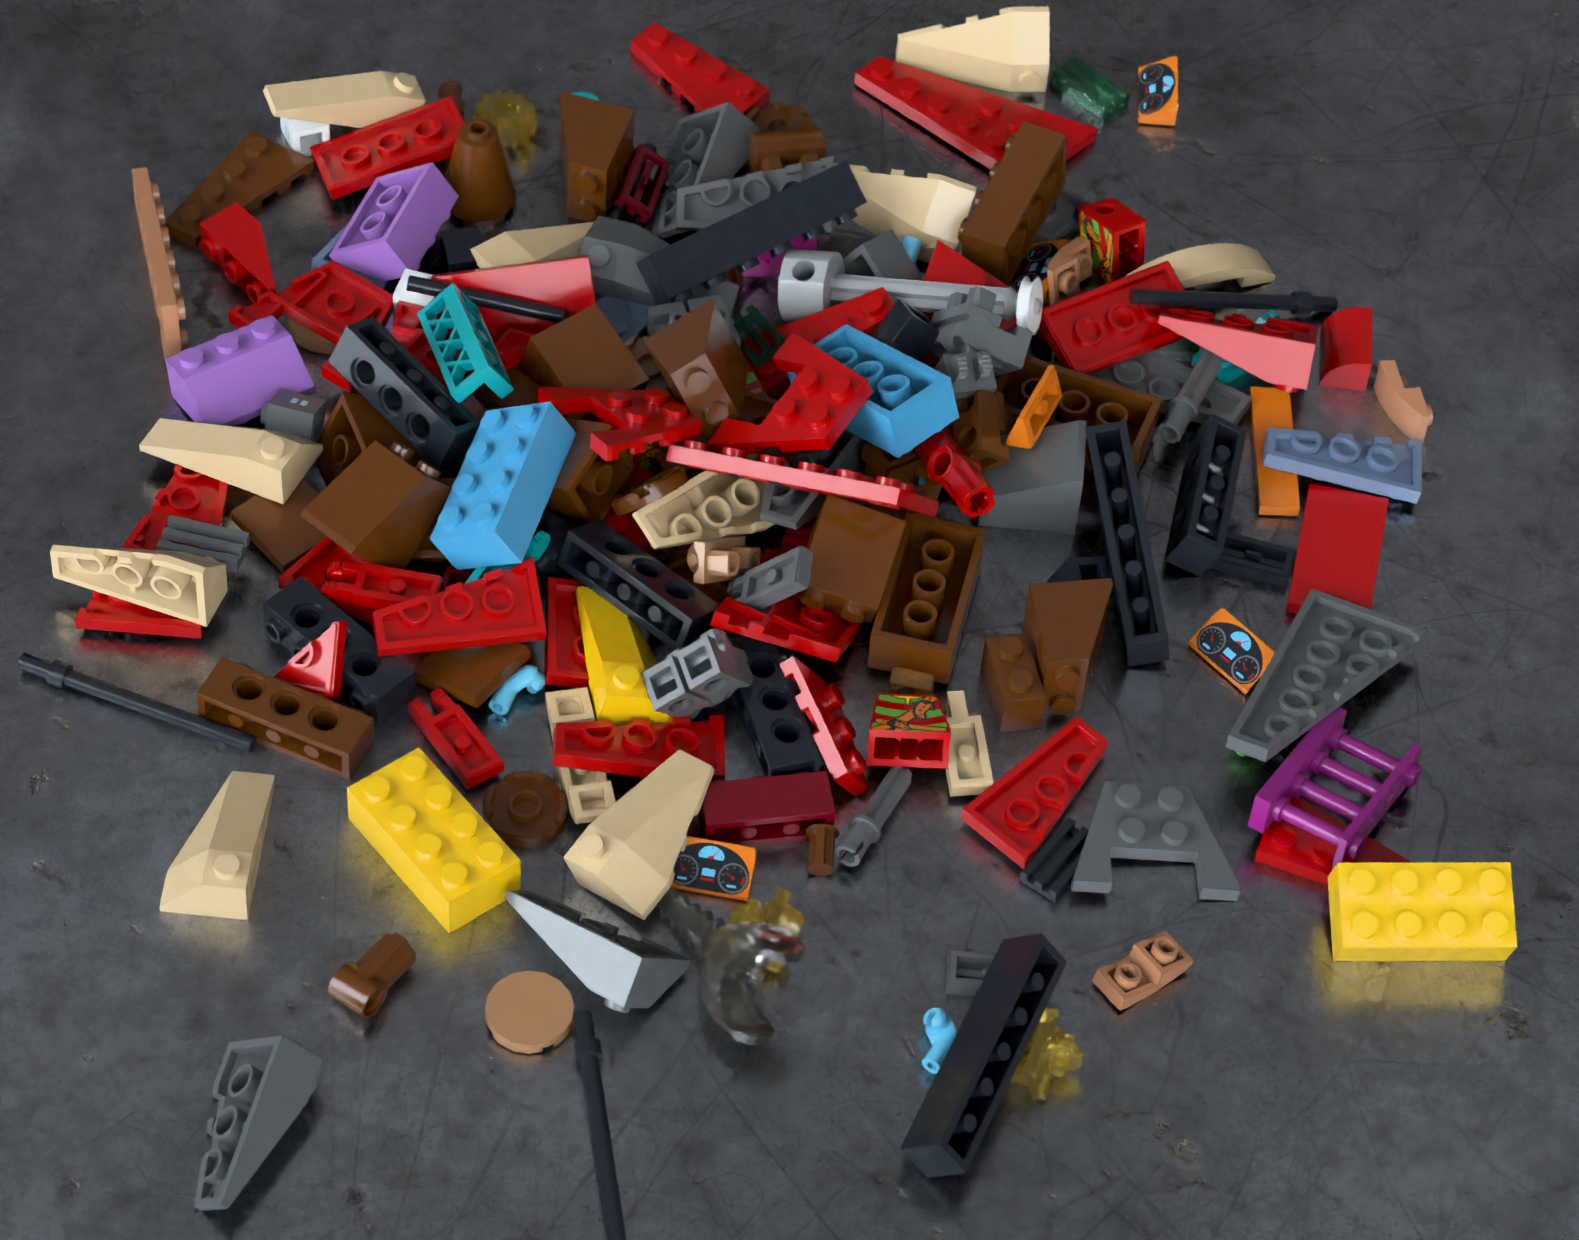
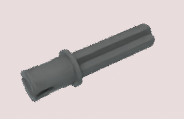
[1158,350,1223,443]
[834,766,912,867]

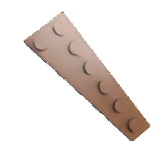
[131,167,189,359]

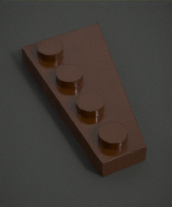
[165,131,315,248]

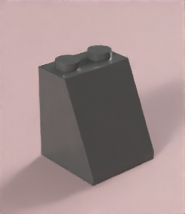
[978,420,1087,535]

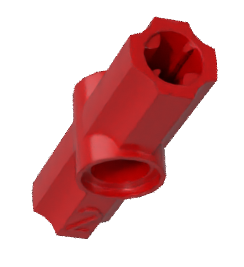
[914,428,996,518]

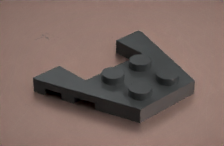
[1071,781,1241,901]

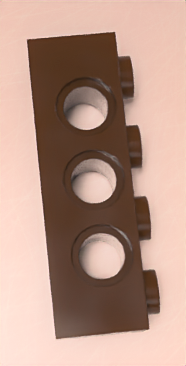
[197,657,374,780]

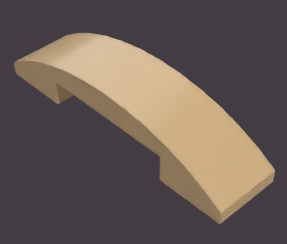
[1126,243,1276,288]
[545,687,616,824]

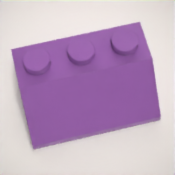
[329,162,459,282]
[165,315,315,426]

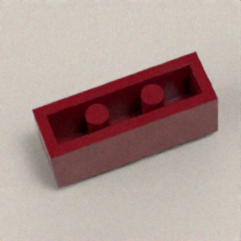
[698,771,836,846]

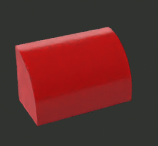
[1319,307,1373,391]

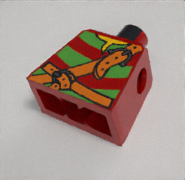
[1073,198,1146,284]
[866,688,951,769]

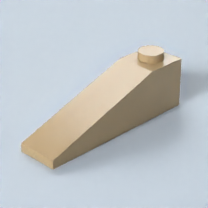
[895,7,1050,92]
[263,71,426,128]
[833,163,977,263]
[139,418,323,505]
[632,470,775,550]
[563,749,715,920]

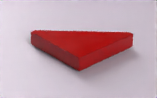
[273,620,347,700]

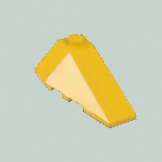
[576,586,673,726]

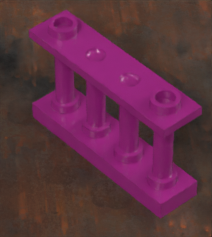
[1248,707,1423,869]

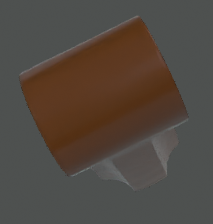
[328,932,416,1019]

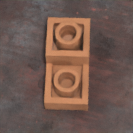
[1047,237,1092,305]
[1373,359,1433,443]
[1092,930,1193,1011]

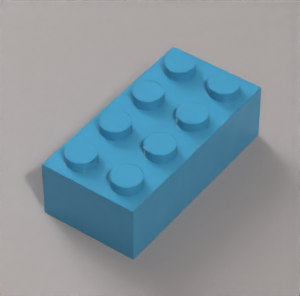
[788,324,959,458]
[430,402,576,570]

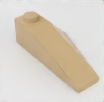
[470,219,617,269]
[50,545,228,627]
[160,771,276,920]

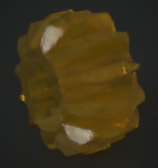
[474,88,537,151]

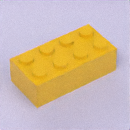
[347,747,521,934]
[1327,862,1517,961]

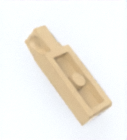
[945,690,994,797]

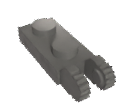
[727,546,814,611]

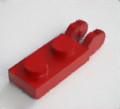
[320,561,443,609]
[407,687,504,790]

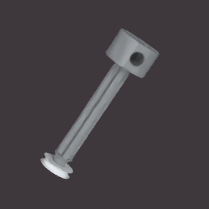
[778,248,1044,336]

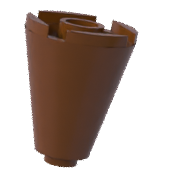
[444,120,517,227]

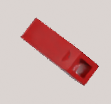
[199,202,276,303]

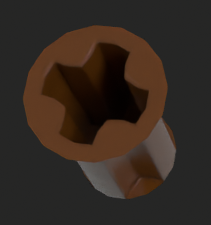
[806,823,840,876]

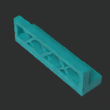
[417,283,514,403]

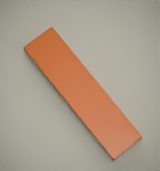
[1249,386,1300,516]

